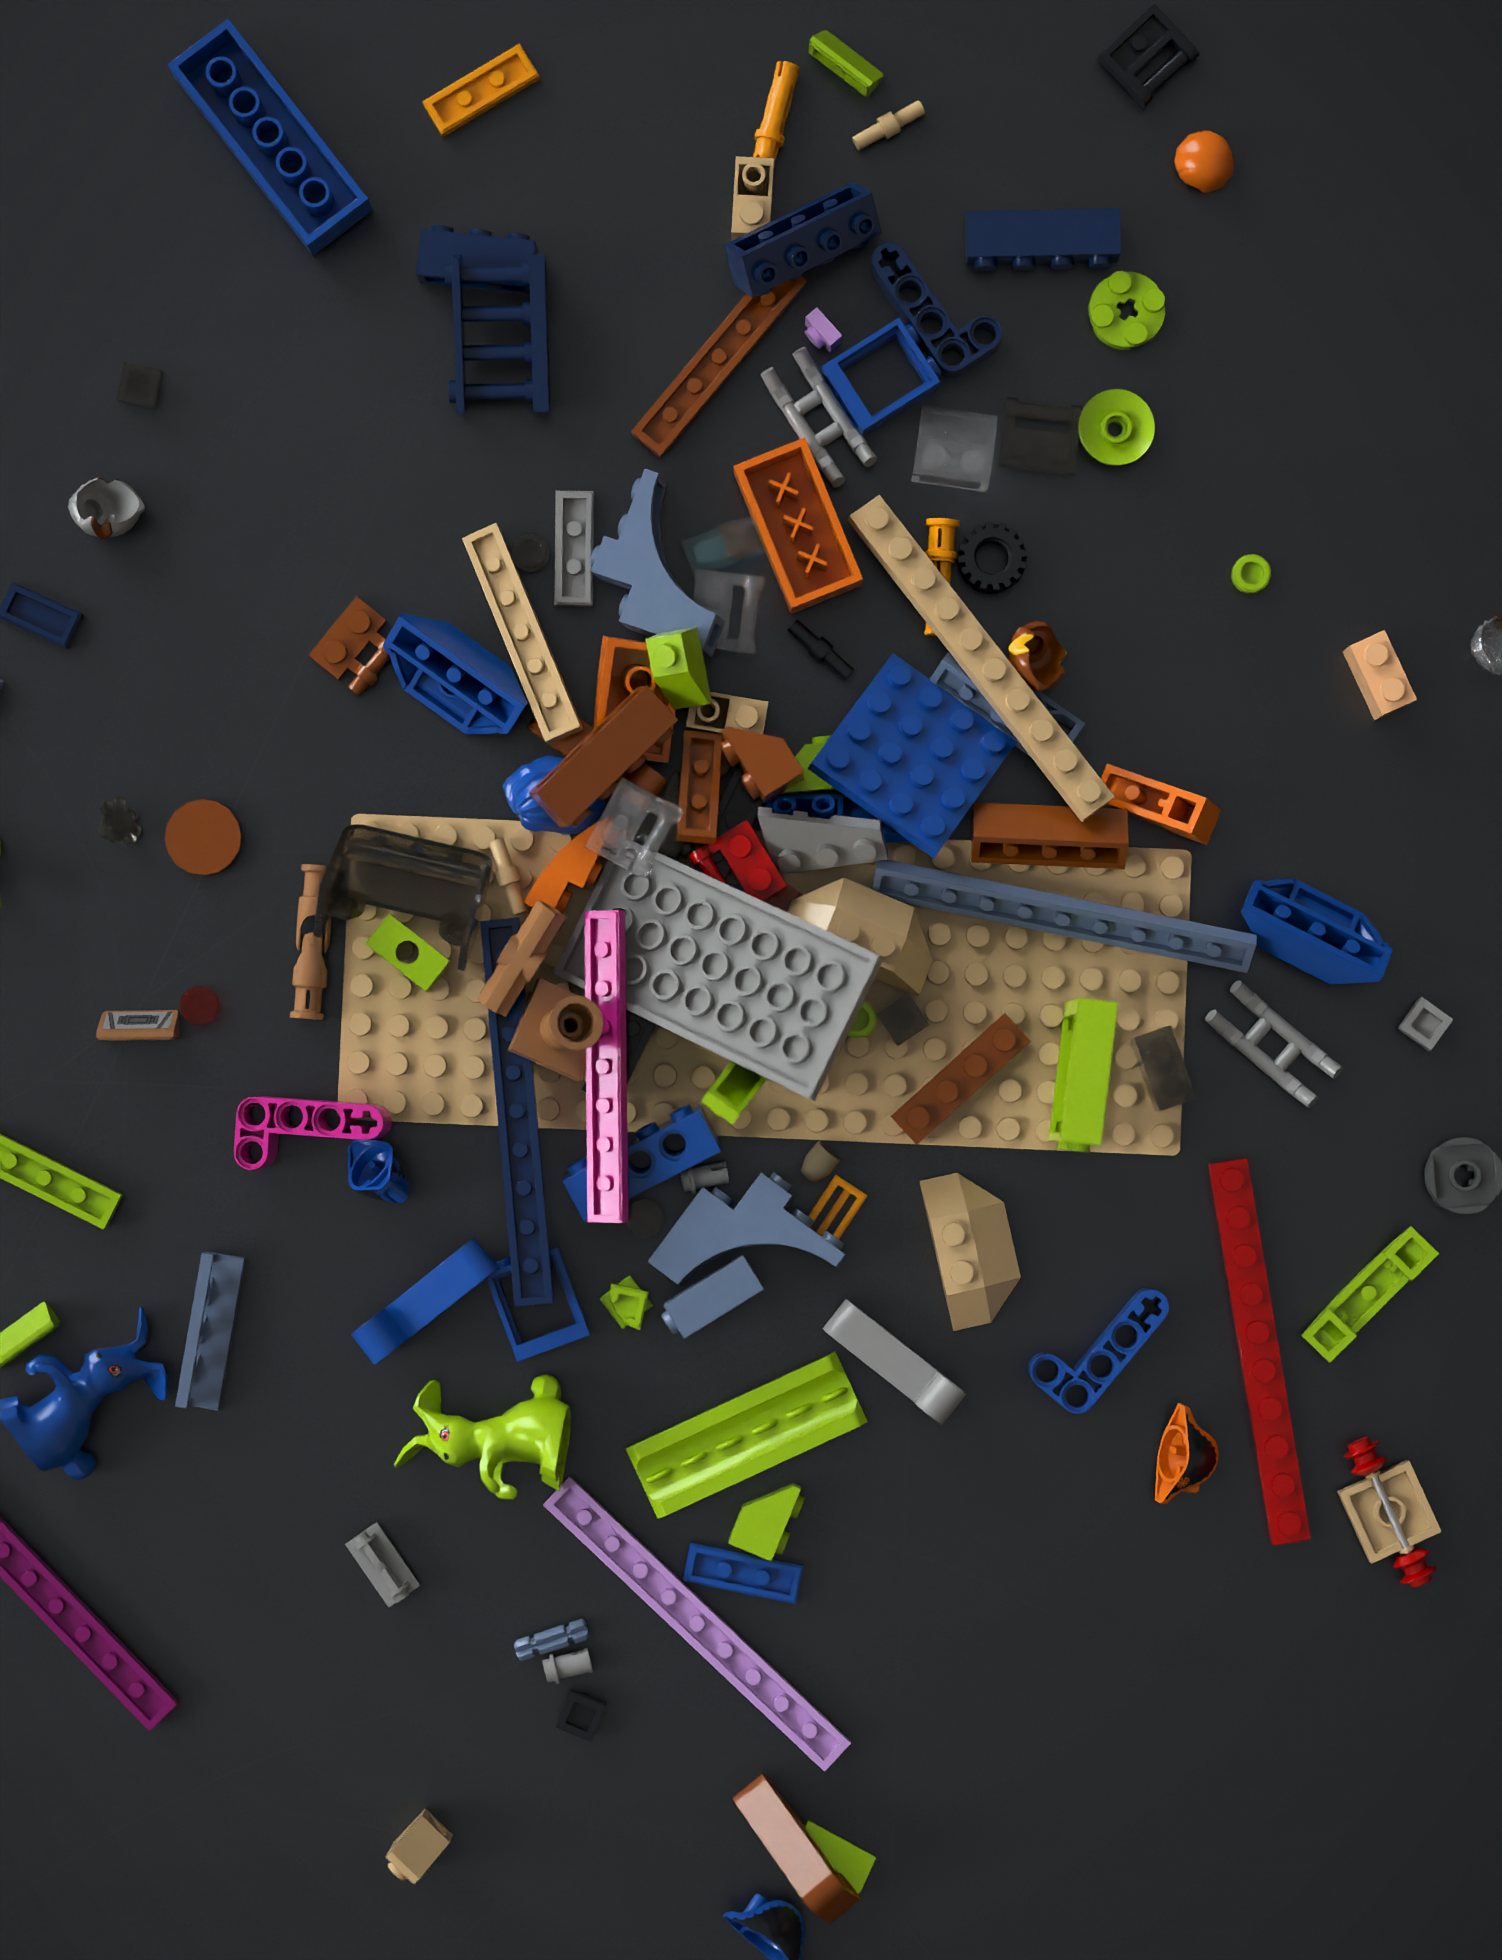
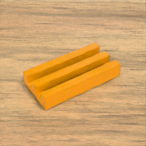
[808,1174,868,1239]

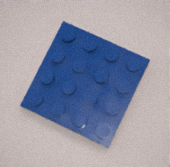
[808,653,1017,858]

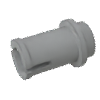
[680,1160,729,1194]
[542,1648,593,1685]

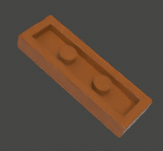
[676,730,723,845]

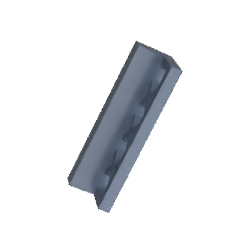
[929,652,1086,757]
[175,1251,246,1411]

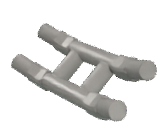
[760,347,877,488]
[1205,980,1343,1108]

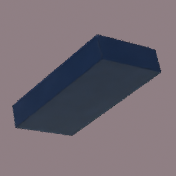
[0,582,84,649]

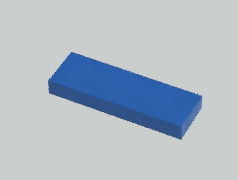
[683,1542,804,1604]

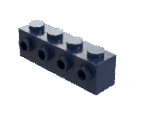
[724,182,882,297]

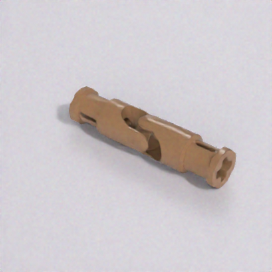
[289,864,336,1020]

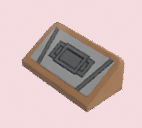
[96,1010,180,1041]

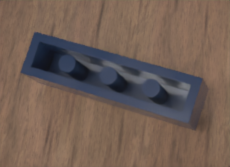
[965,208,1121,271]

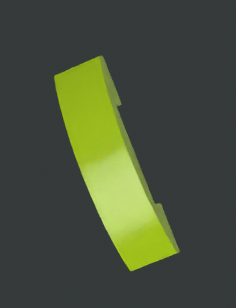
[1302,1226,1439,1363]

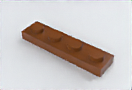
[890,1013,1031,1145]

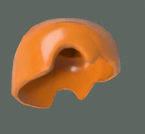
[1175,131,1235,193]

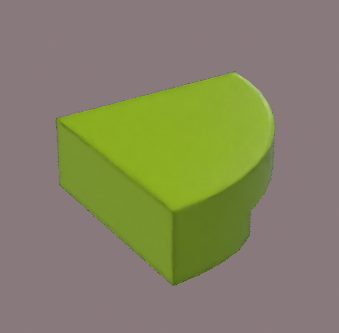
[610,1283,649,1330]

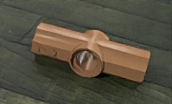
[477,900,567,1017]

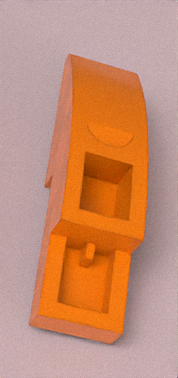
[524,815,621,914]

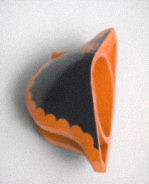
[1155,1403,1219,1504]

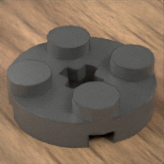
[1424,1137,1502,1214]

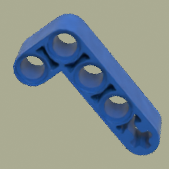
[351,1237,498,1365]
[1028,1288,1169,1414]

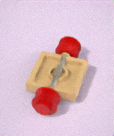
[1337,1436,1442,1588]

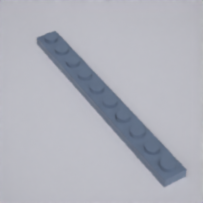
[871,860,1257,973]

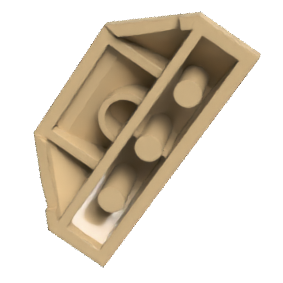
[787,878,933,996]
[919,1172,1021,1331]

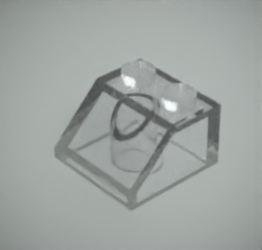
[911,405,997,492]

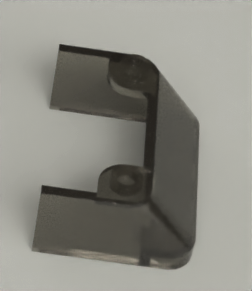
[313,824,493,971]

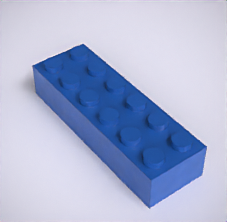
[167,19,373,256]

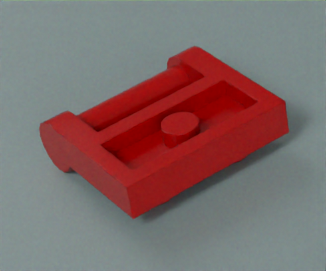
[688,820,788,901]

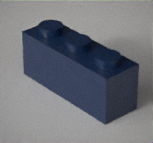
[416,225,538,294]

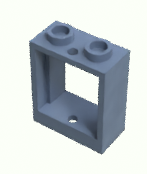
[661,1253,764,1339]

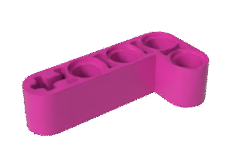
[234,1096,392,1170]

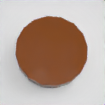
[165,799,243,876]

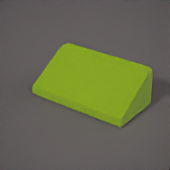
[809,30,884,97]
[0,1302,61,1369]
[805,1820,876,1895]

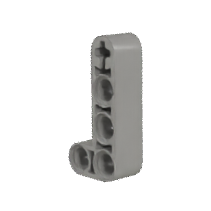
[822,1299,966,1425]

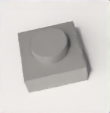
[1397,997,1453,1051]

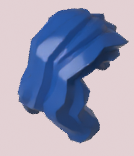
[503,754,607,835]

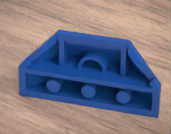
[383,613,528,734]
[1241,879,1393,984]

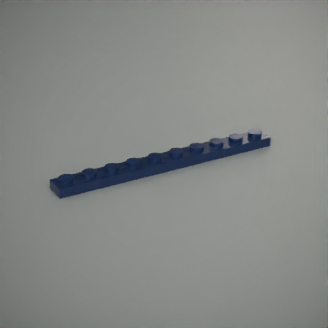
[480,917,554,1307]

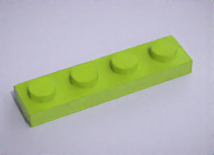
[0,1133,123,1230]

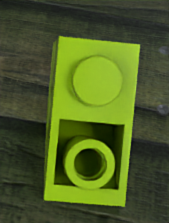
[728,1483,805,1561]

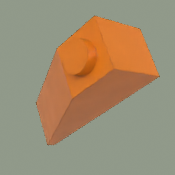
[1101,764,1222,845]

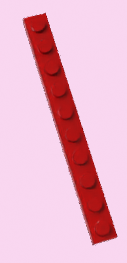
[1208,1158,1311,1546]

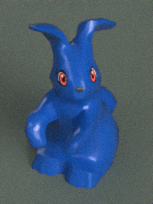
[0,1307,168,1480]

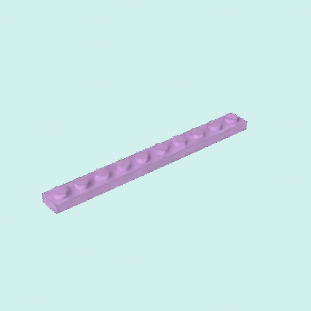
[543,1476,851,1772]

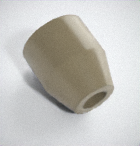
[801,1141,842,1183]

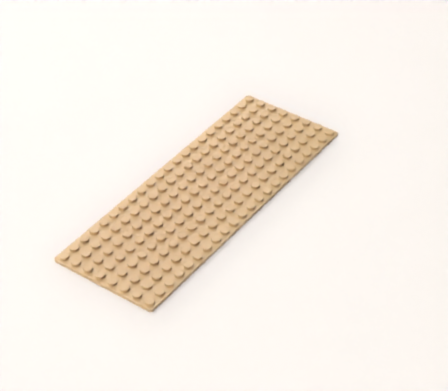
[337,814,1192,1156]

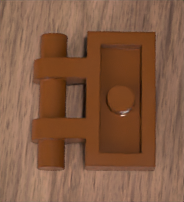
[308,596,390,696]

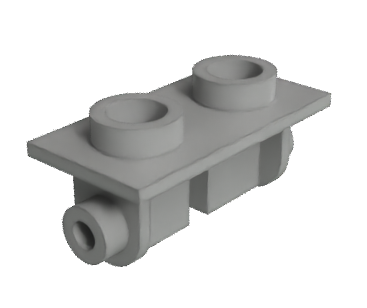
[345,1522,421,1608]

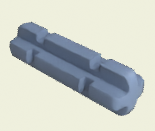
[514,1619,590,1661]

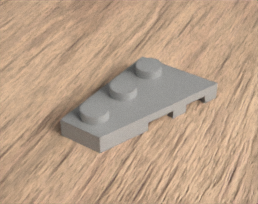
[758,806,888,875]

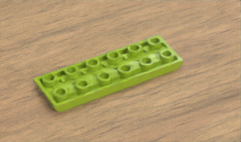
[626,1351,868,1519]

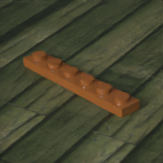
[631,277,807,458]

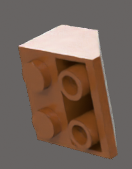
[720,727,804,804]

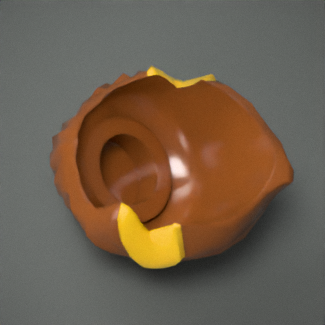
[1008,621,1067,691]

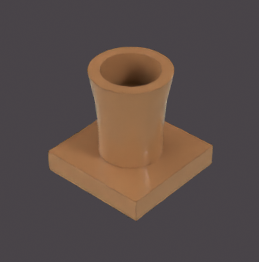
[508,978,603,1081]

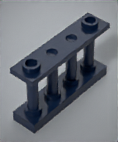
[445,253,551,413]

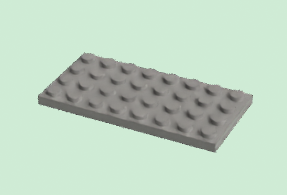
[553,835,884,1101]

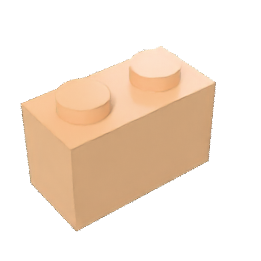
[1342,630,1417,721]

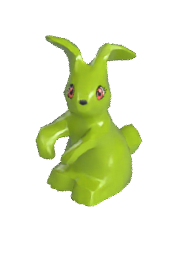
[394,1374,571,1500]

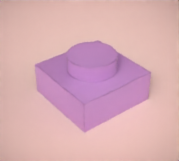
[805,307,842,353]

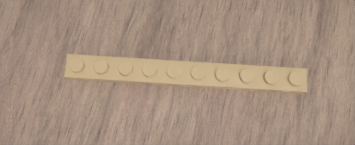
[847,494,1115,822]

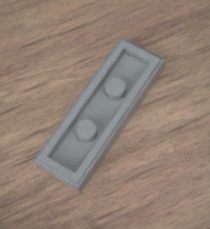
[554,491,594,607]

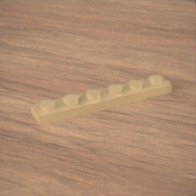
[462,522,584,745]

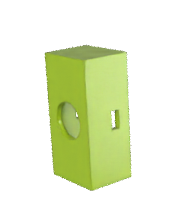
[365,914,452,992]

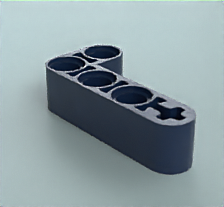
[871,242,1002,378]

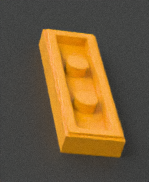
[422,43,540,137]

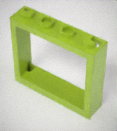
[1048,998,1118,1152]

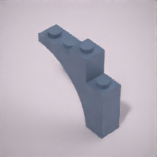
[590,468,725,657]
[647,1172,848,1286]

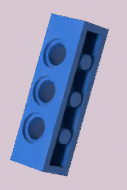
[562,1104,722,1222]

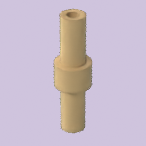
[852,100,925,150]
[489,838,528,916]

